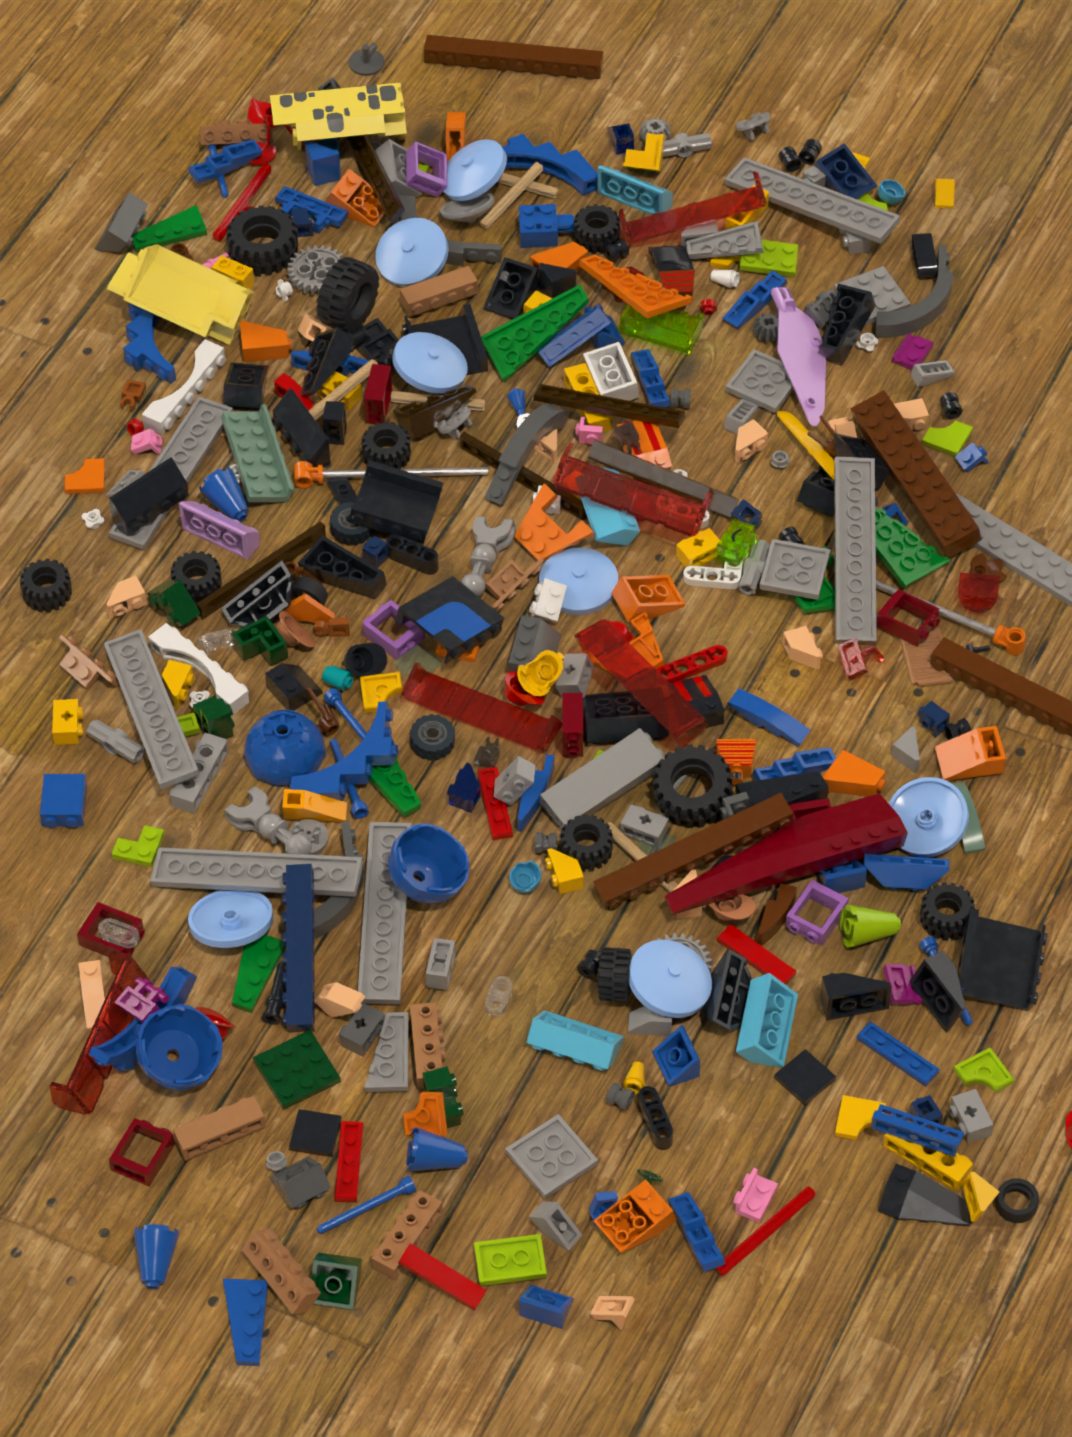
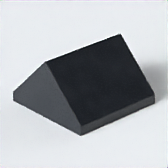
[539,263,577,298]

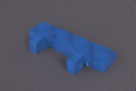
[275,186,348,233]

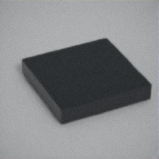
[774,1049,836,1106]
[289,1109,342,1157]

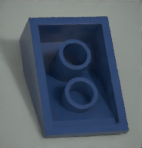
[814,143,878,199]

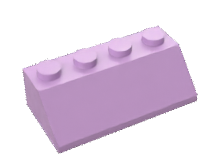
[179,501,260,560]

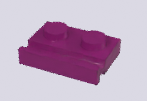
[892,333,934,370]
[883,964,923,1005]

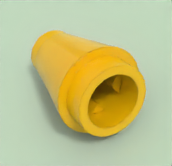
[623,1061,645,1094]

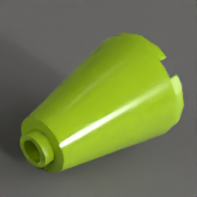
[839,905,901,947]

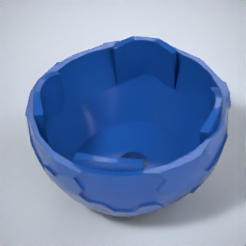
[244,710,325,786]
[389,823,470,904]
[136,1004,223,1090]

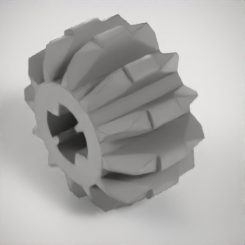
[640,117,671,143]

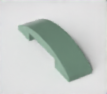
[952,781,985,854]

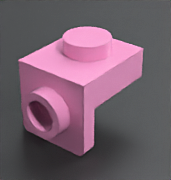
[575,417,603,445]
[131,428,162,455]

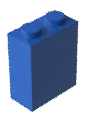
[40,774,87,827]

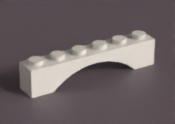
[142,339,226,435]
[148,623,249,716]

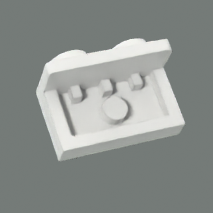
[529,578,567,624]

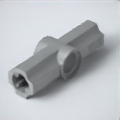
[663,133,712,158]
[739,539,770,596]
[86,720,145,763]

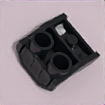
[648,245,694,277]

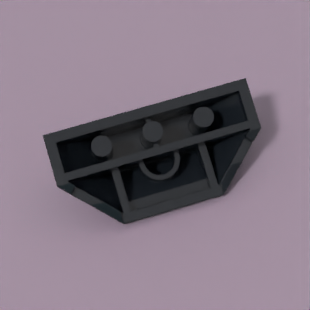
[221,560,293,627]
[702,949,751,1031]

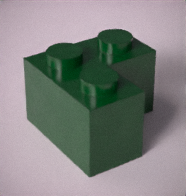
[147,579,201,626]
[232,616,288,666]
[193,695,235,739]
[422,1066,464,1128]

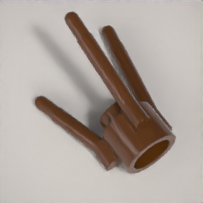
[807,415,837,458]
[285,562,322,584]
[307,687,340,736]

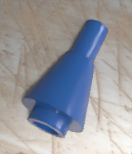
[507,388,526,416]

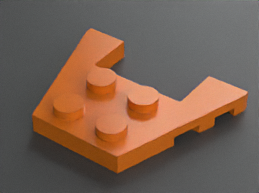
[514,483,595,563]
[581,612,664,685]

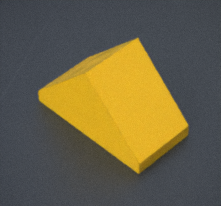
[935,178,955,208]
[962,1172,999,1222]

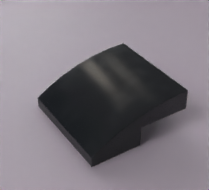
[354,318,399,361]

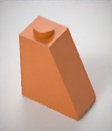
[446,112,466,162]
[530,242,588,273]
[240,321,292,362]
[823,750,887,797]

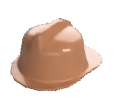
[275,611,315,648]
[709,894,756,921]

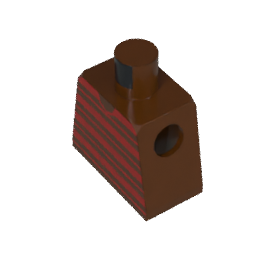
[659,269,695,311]

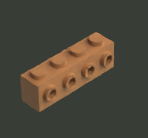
[400,266,478,317]
[410,1002,446,1090]
[173,1096,266,1161]
[371,1190,443,1281]
[242,1229,321,1314]

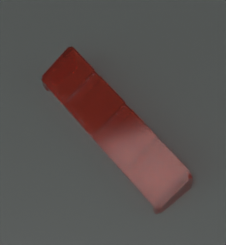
[618,171,767,245]
[553,443,711,537]
[574,619,708,749]
[402,662,562,753]
[49,951,150,1115]

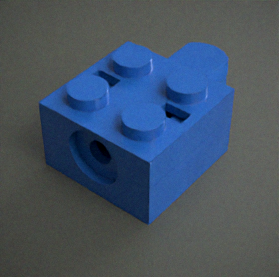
[519,204,574,248]

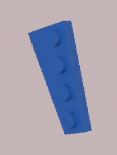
[223,1278,268,1366]

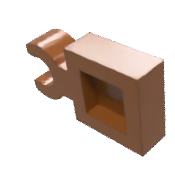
[120,379,146,411]
[315,617,350,637]

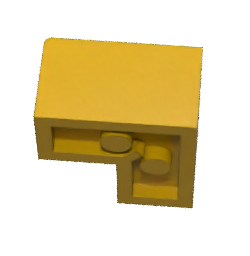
[623,133,665,172]

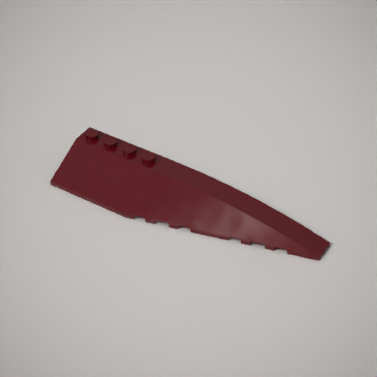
[665,793,908,915]

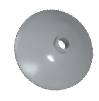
[440,192,494,223]

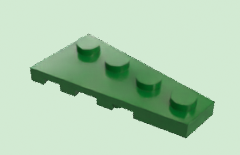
[131,205,207,253]
[369,757,421,818]
[232,934,286,1013]

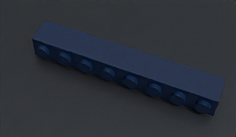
[282,864,315,1032]

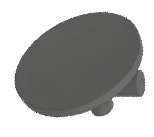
[349,43,384,76]

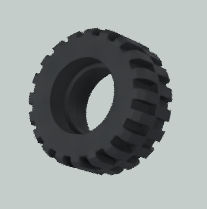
[226,205,298,276]
[316,257,379,333]
[653,744,733,827]

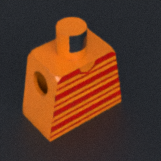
[716,739,756,785]

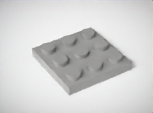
[834,266,911,325]
[725,349,794,413]
[760,539,830,600]
[505,1114,598,1199]

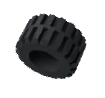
[574,204,620,253]
[362,421,411,469]
[170,551,222,605]
[20,559,72,612]
[560,814,613,871]
[920,882,975,941]
[598,947,632,1002]

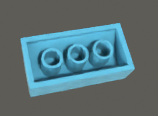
[598,165,673,219]
[575,468,640,546]
[736,973,798,1068]
[526,1010,625,1070]

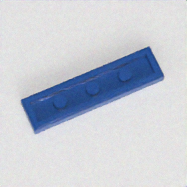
[857,1021,939,1087]

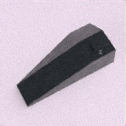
[878,1163,971,1227]

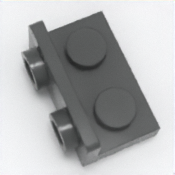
[804,288,837,328]
[719,792,749,822]

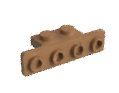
[200,119,272,145]
[485,557,544,612]
[59,634,120,689]

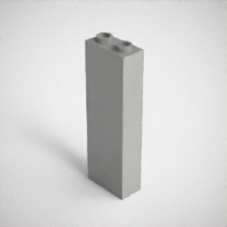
[540,728,665,830]

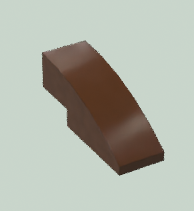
[758,884,797,946]

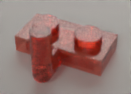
[838,637,884,680]

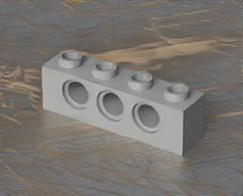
[169,733,229,814]

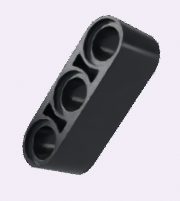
[912,233,937,278]
[386,534,439,575]
[638,1086,673,1150]

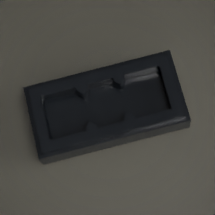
[327,478,357,506]

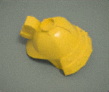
[517,650,565,696]

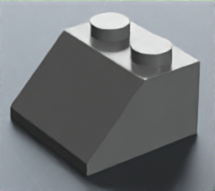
[269,1156,331,1208]

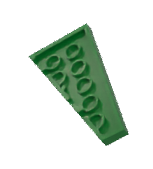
[481,285,590,383]
[875,507,951,589]

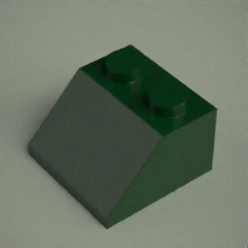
[311,1252,362,1310]

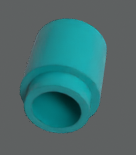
[322,665,354,691]

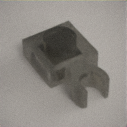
[614,422,641,454]
[474,737,500,768]

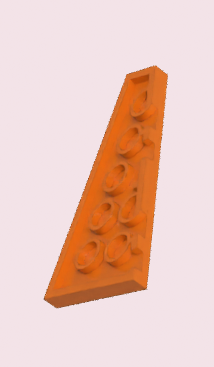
[579,255,693,318]

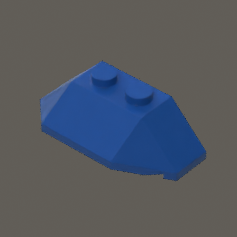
[864,854,949,891]

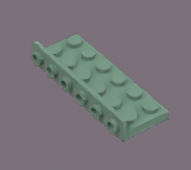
[221,404,294,502]

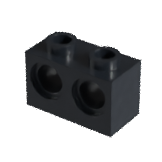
[323,401,347,445]

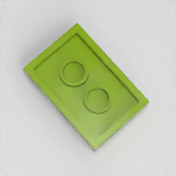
[739,240,798,277]
[474,1234,547,1286]

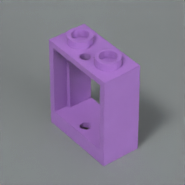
[406,141,447,197]
[362,600,426,661]
[786,880,849,946]

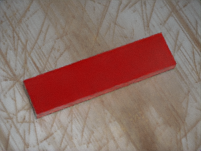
[477,767,513,840]
[717,924,796,985]
[335,1121,364,1203]
[398,1243,487,1311]

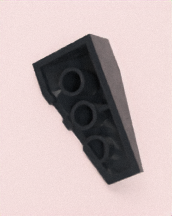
[301,327,355,397]

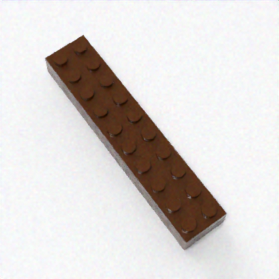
[850,390,982,558]

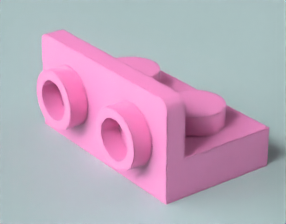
[733,1168,778,1223]

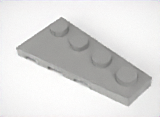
[686,221,764,259]
[364,1012,408,1092]

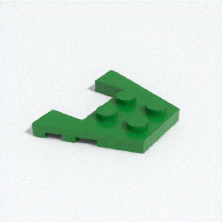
[790,546,835,614]

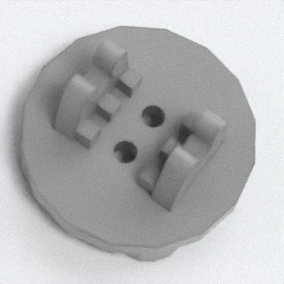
[735,112,771,140]
[436,404,472,440]
[289,819,329,855]

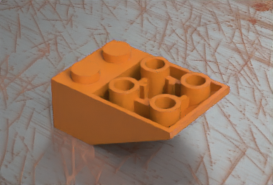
[324,169,385,227]
[935,726,1006,781]
[593,1179,677,1253]

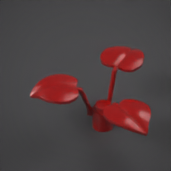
[248,98,318,165]

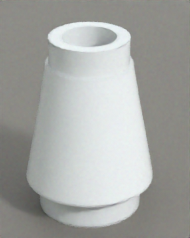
[711,270,740,288]

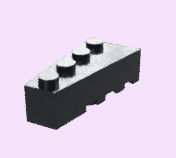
[822,283,876,364]
[298,535,387,598]
[735,771,828,808]

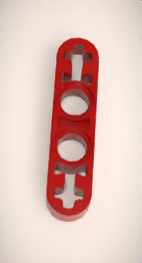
[655,645,728,686]

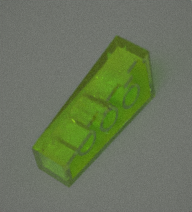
[619,304,704,354]

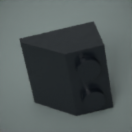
[265,663,323,711]

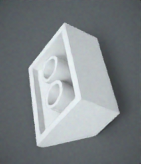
[583,342,640,401]

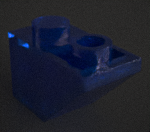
[607,123,634,155]
[447,762,480,813]

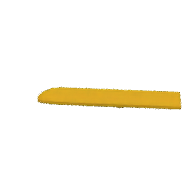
[776,411,834,480]

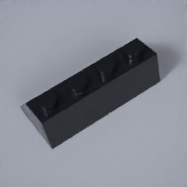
[272,389,331,467]
[109,457,189,536]

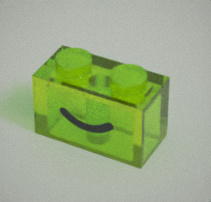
[717,519,757,565]

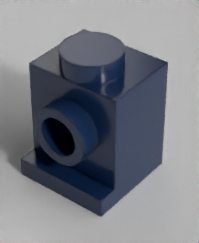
[292,207,314,237]
[731,499,763,532]
[362,536,388,568]
[917,701,950,738]
[910,1095,943,1130]

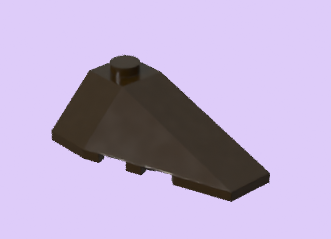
[393,385,477,439]

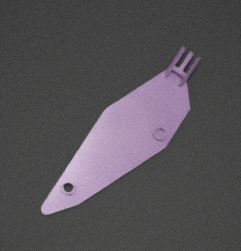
[770,287,826,427]

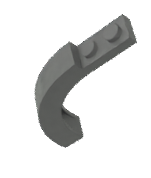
[398,195,502,266]
[875,245,953,338]
[485,404,570,506]
[314,821,364,939]

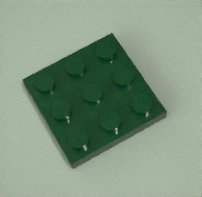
[253,1029,341,1110]

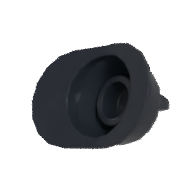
[341,643,387,677]

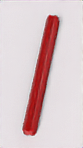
[212,163,271,242]
[715,1186,815,1276]

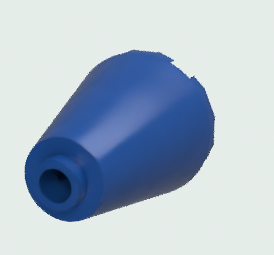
[199,467,249,522]
[406,1127,468,1171]
[134,1224,179,1289]

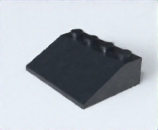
[583,688,669,744]

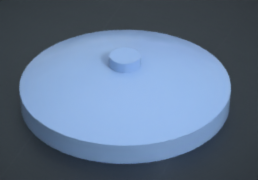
[443,139,507,201]
[375,218,449,287]
[392,332,468,393]
[539,548,618,615]
[889,777,969,857]
[188,890,273,948]
[628,940,712,1018]

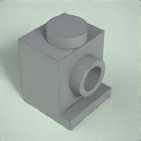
[802,165,826,187]

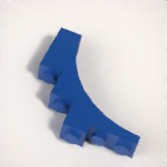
[502,134,598,195]
[123,303,176,384]
[290,701,398,801]
[89,966,197,1072]

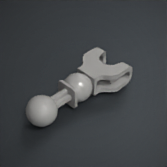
[461,516,516,597]
[224,787,312,855]

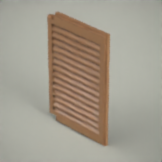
[900,628,954,687]

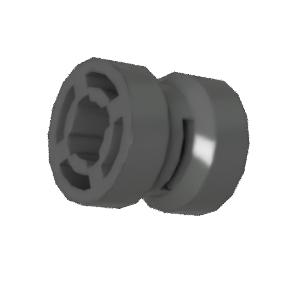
[671,388,691,408]
[535,832,557,853]
[606,1082,635,1111]

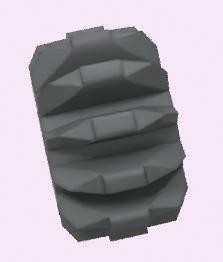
[752,312,778,344]

